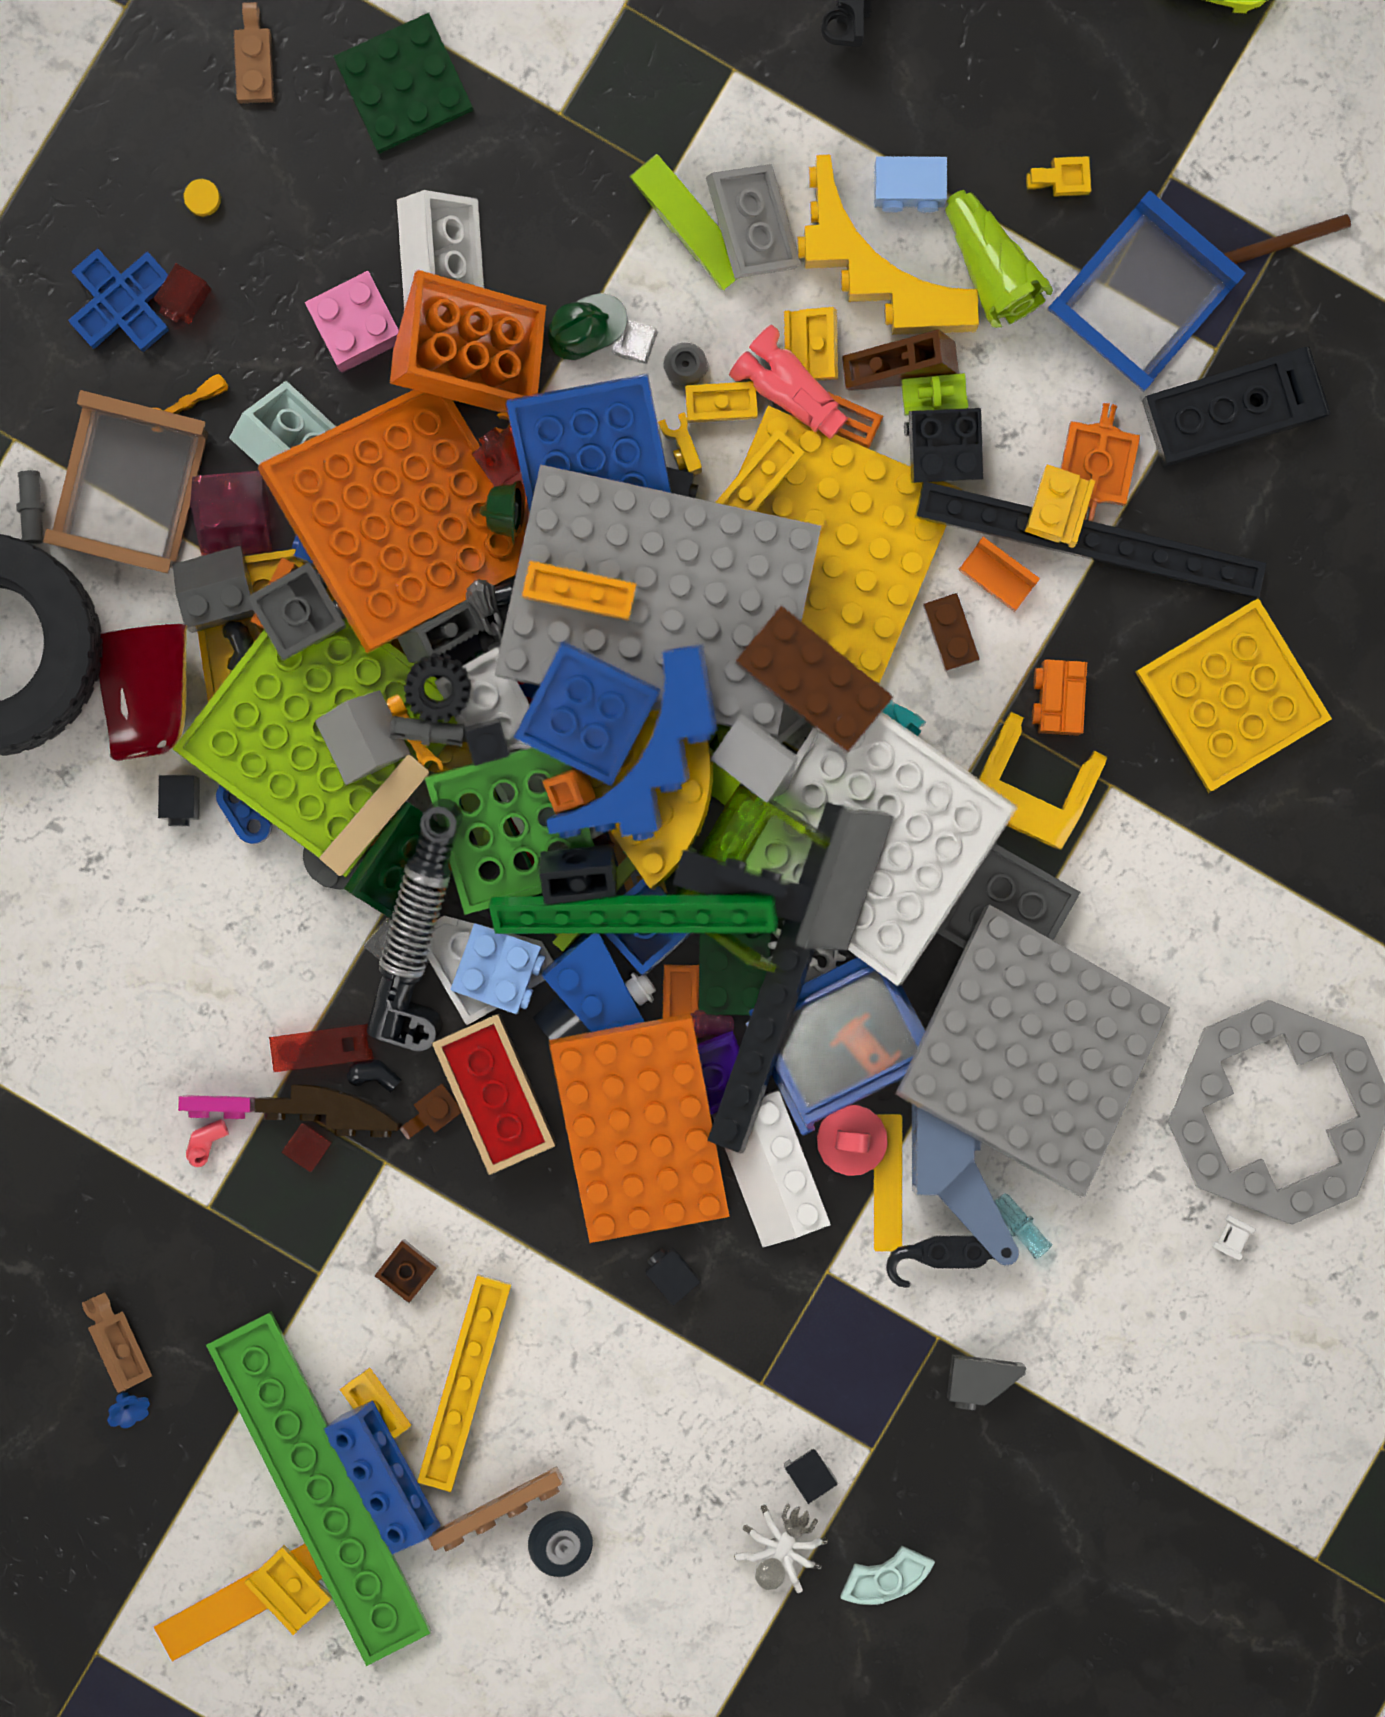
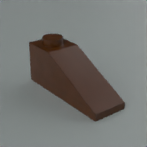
[842,329,959,391]

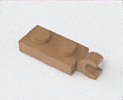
[234,2,274,103]
[82,1292,152,1393]

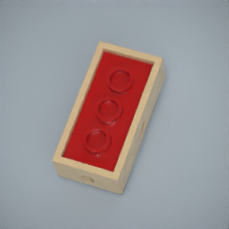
[432,1014,557,1175]

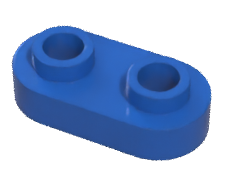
[216,785,272,844]

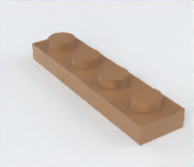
[428,1466,563,1551]

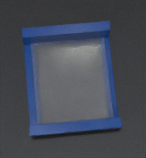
[1047,190,1246,392]
[746,957,925,1136]

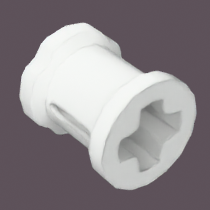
[1212,1215,1256,1261]

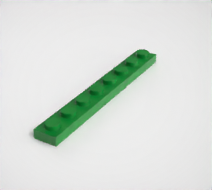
[489,895,778,934]

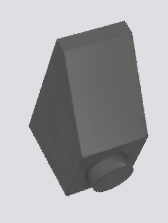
[947,1354,1026,1410]

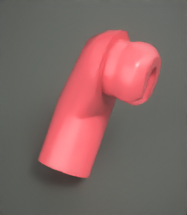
[186,1119,229,1167]

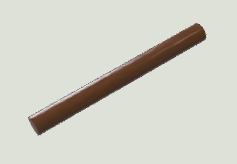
[1223,214,1351,264]

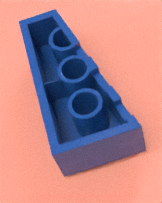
[541,933,644,1032]

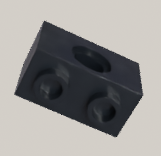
[539,844,617,905]

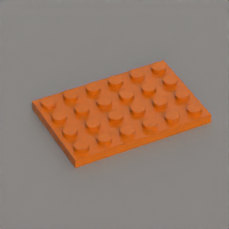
[549,1014,729,1243]

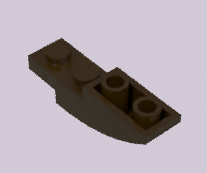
[255,1084,401,1137]

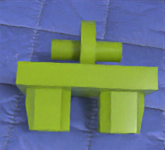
[901,373,968,416]

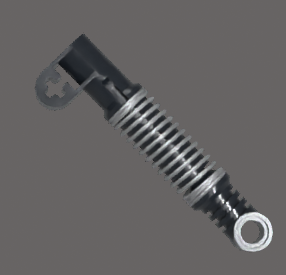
[366,799,463,1051]

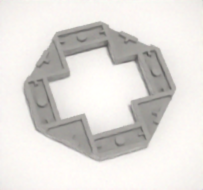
[1167,1000,1385,1225]

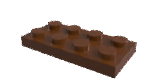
[735,605,894,754]

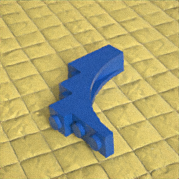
[546,643,718,841]

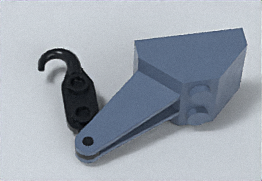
[886,1104,1019,1288]

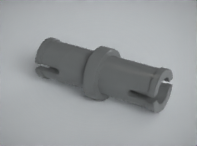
[16,470,45,544]
[390,715,465,747]

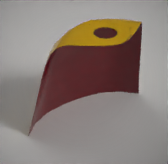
[99,624,187,761]

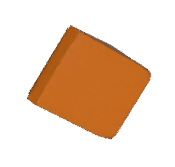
[542,768,596,814]

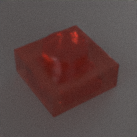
[281,1122,332,1173]

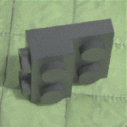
[247,562,346,661]

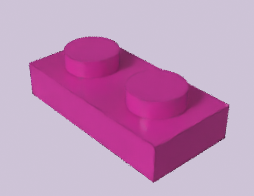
[178,1095,255,1119]

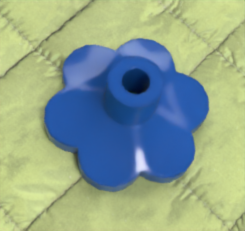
[107,1392,150,1428]

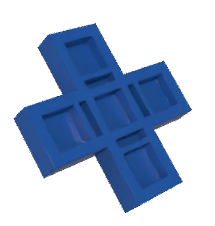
[68,248,173,352]

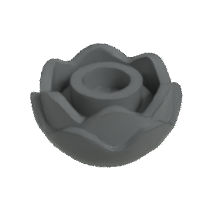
[663,343,708,385]

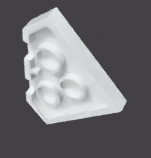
[424,916,553,1025]

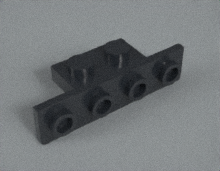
[673,849,814,923]

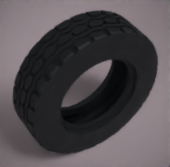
[0,534,103,756]

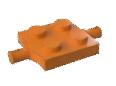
[1060,403,1140,522]

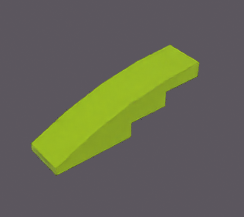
[629,154,738,290]

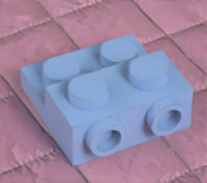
[450,923,546,1014]

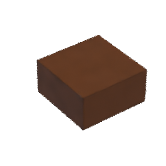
[374,1239,438,1303]

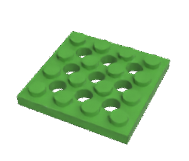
[425,747,594,915]

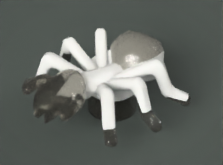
[734,1503,828,1594]

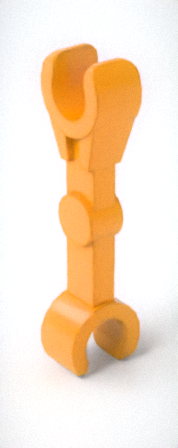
[151,374,228,433]
[386,695,443,772]

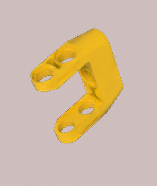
[979,711,1107,850]

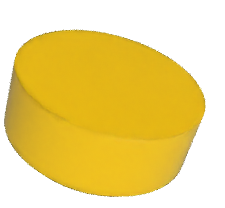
[184,179,221,217]

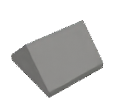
[315,690,411,786]
[711,714,798,802]

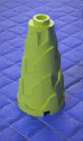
[945,190,1053,328]

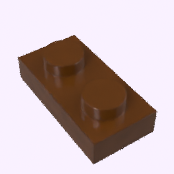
[923,593,980,672]

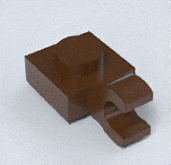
[399,1083,462,1140]

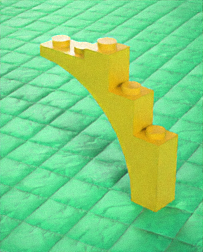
[797,155,979,335]

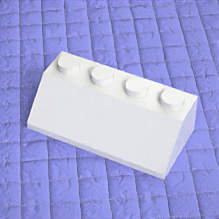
[397,190,484,310]
[712,1089,831,1247]

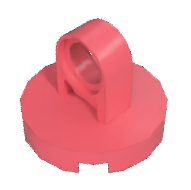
[816,1105,888,1176]

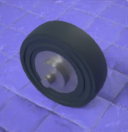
[528,1511,593,1577]

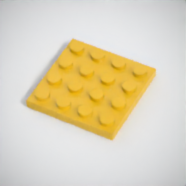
[1136,598,1332,792]

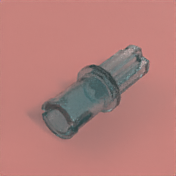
[995,1193,1052,1259]

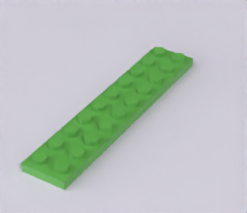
[206,1311,432,1666]

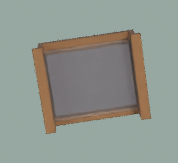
[43,390,208,574]

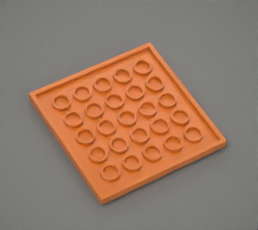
[257,390,527,653]

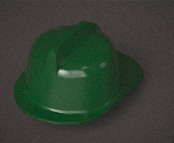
[548,293,628,361]
[480,480,525,545]

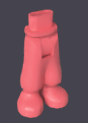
[729,324,848,439]

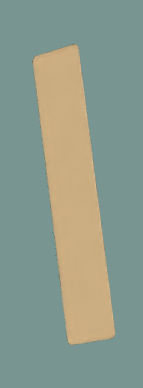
[320,755,429,876]

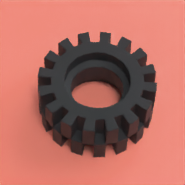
[404,653,471,723]

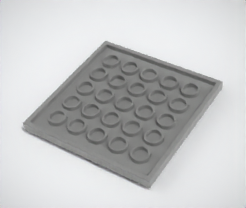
[896,904,1170,1197]

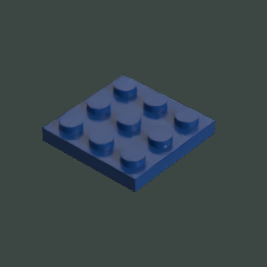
[514,640,660,786]

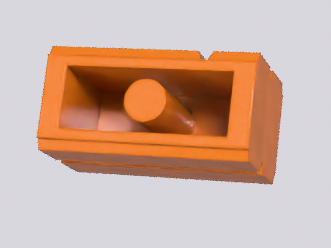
[1032,660,1087,735]

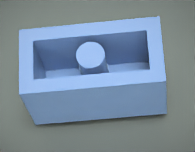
[874,156,947,213]

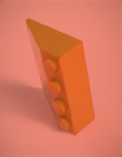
[390,270,546,413]

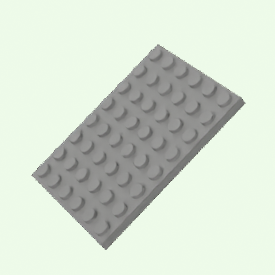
[494,465,821,737]

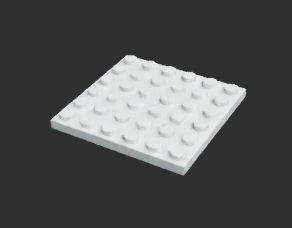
[732,712,1017,986]

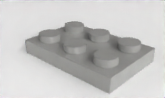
[706,164,801,279]

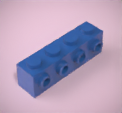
[324,1400,441,1554]

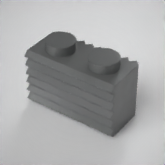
[398,600,484,663]

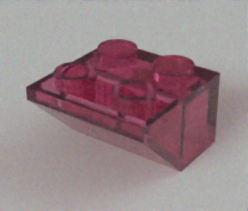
[190,471,272,556]

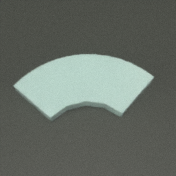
[840,1546,935,1605]

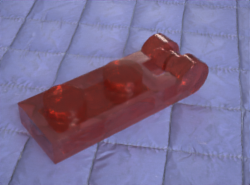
[269,1024,373,1072]

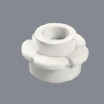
[625,973,656,1006]

